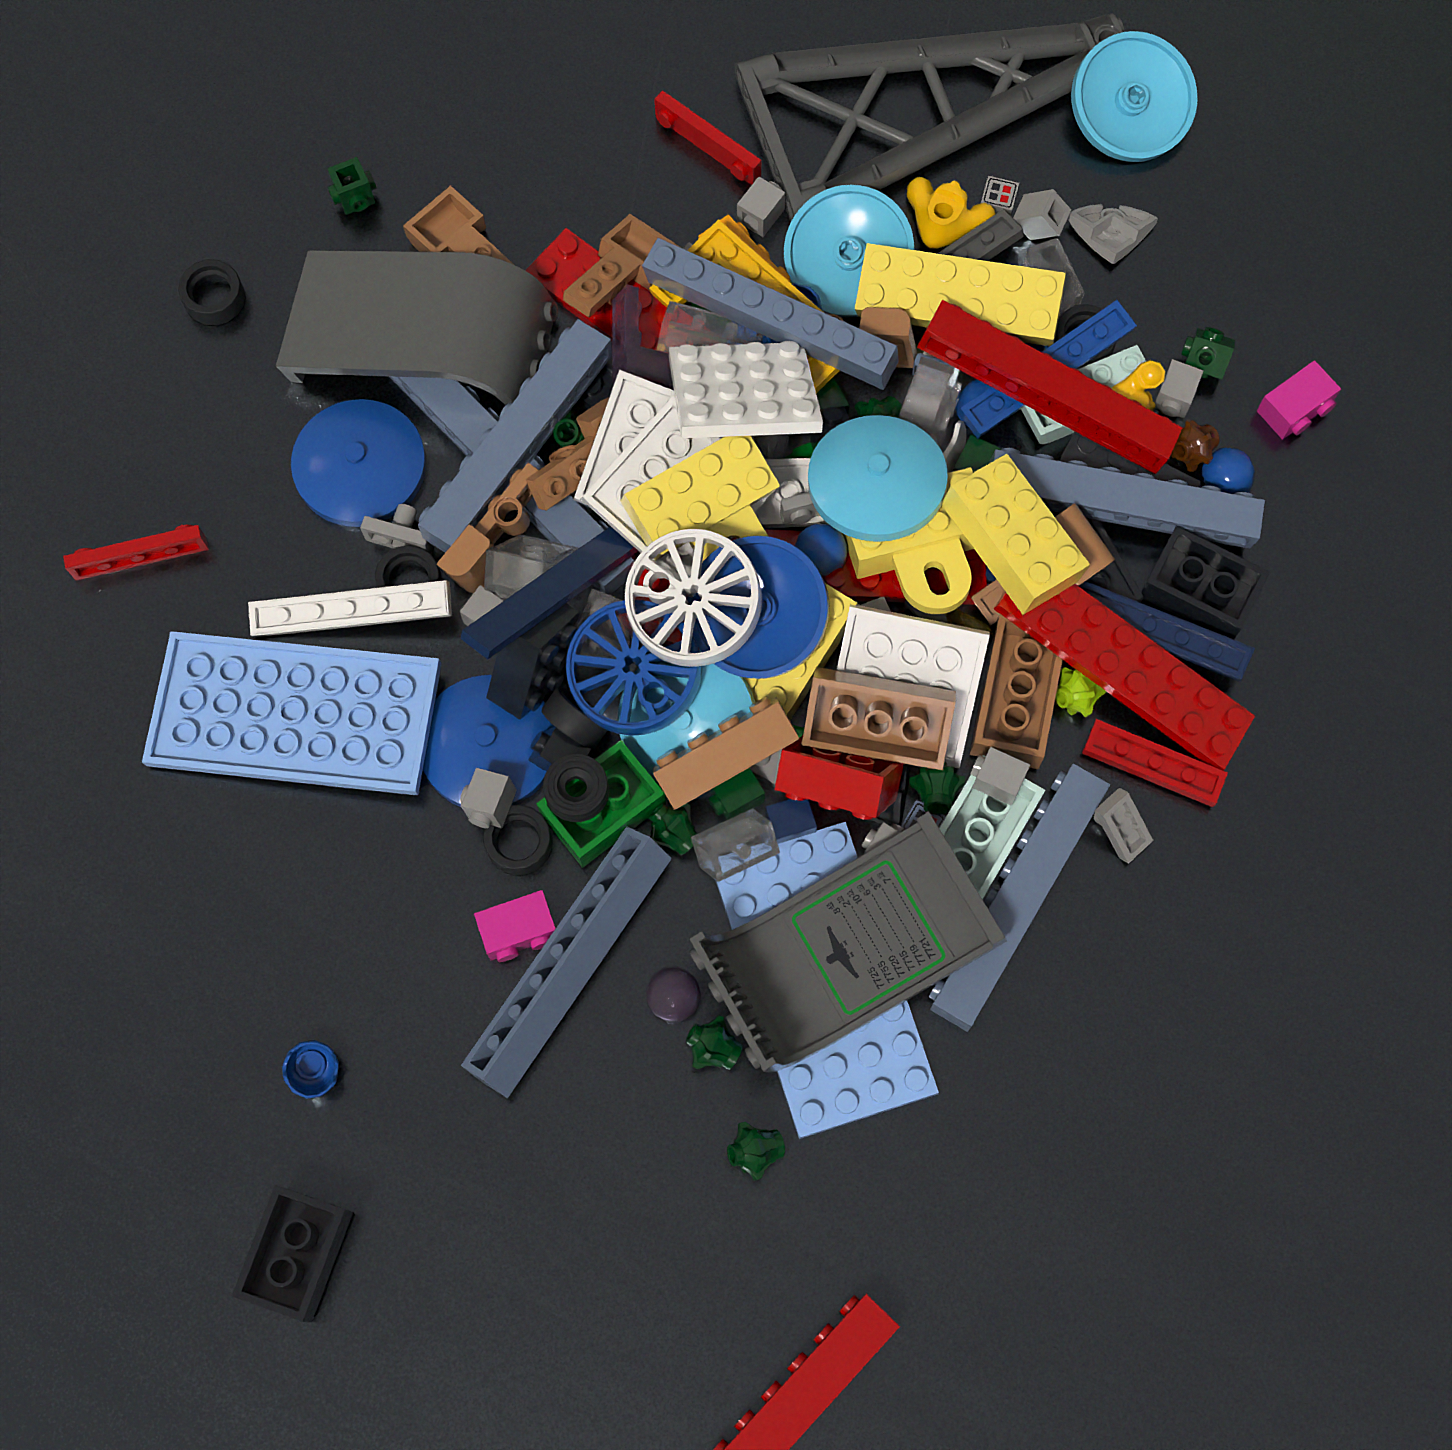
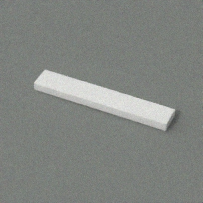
[248,580,452,637]

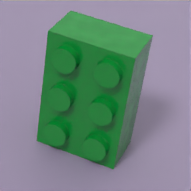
[536,740,666,868]

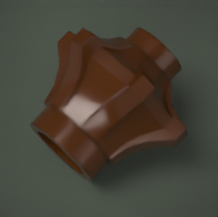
[1171,420,1220,472]

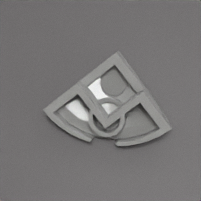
[1067,204,1158,264]

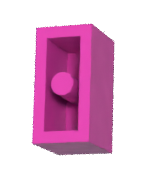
[1257,360,1341,440]
[474,890,556,962]

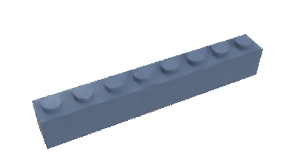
[642,238,899,390]
[418,319,613,553]
[989,448,1265,549]
[929,764,1110,1032]
[461,827,672,1098]

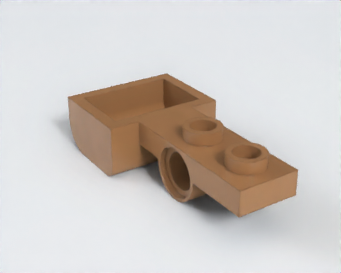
[403,185,514,265]
[563,214,681,318]
[828,307,917,368]
[525,398,609,511]
[437,463,539,593]
[971,503,1115,625]

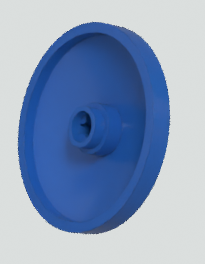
[291,399,426,527]
[687,536,829,679]
[423,675,555,807]

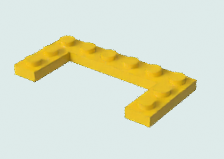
[649,219,840,394]

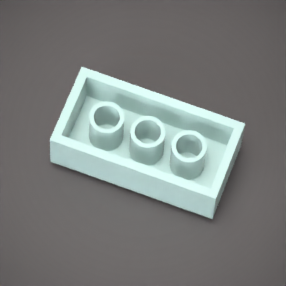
[939,755,1045,900]

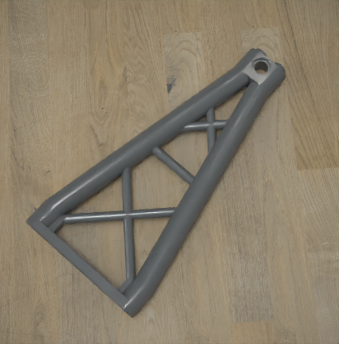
[735,13,1124,221]

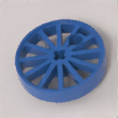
[566,600,702,735]

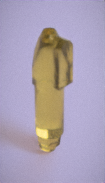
[945,608,993,636]

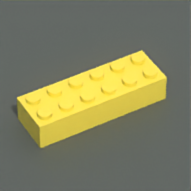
[855,243,1066,346]

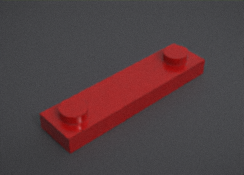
[654,90,762,185]
[63,524,209,581]
[1082,719,1228,807]

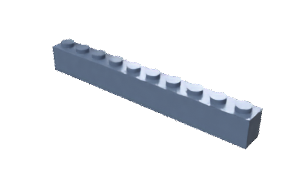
[389,376,636,598]

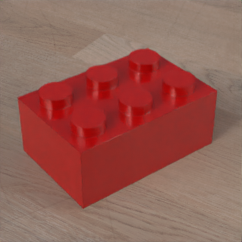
[774,735,904,820]

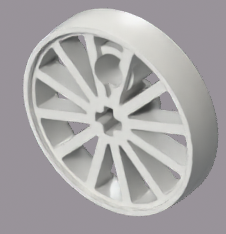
[625,529,762,667]

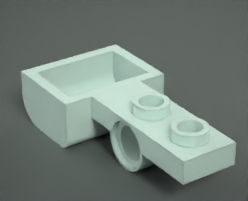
[1021,345,1146,444]

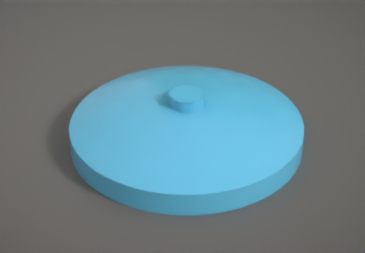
[1071,31,1198,162]
[784,185,915,318]
[808,415,948,542]
[618,649,755,782]

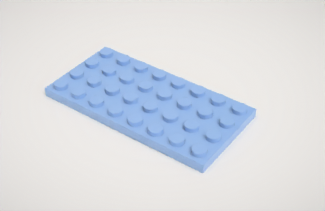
[142,631,442,795]
[711,822,939,1139]

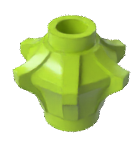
[1055,667,1106,717]

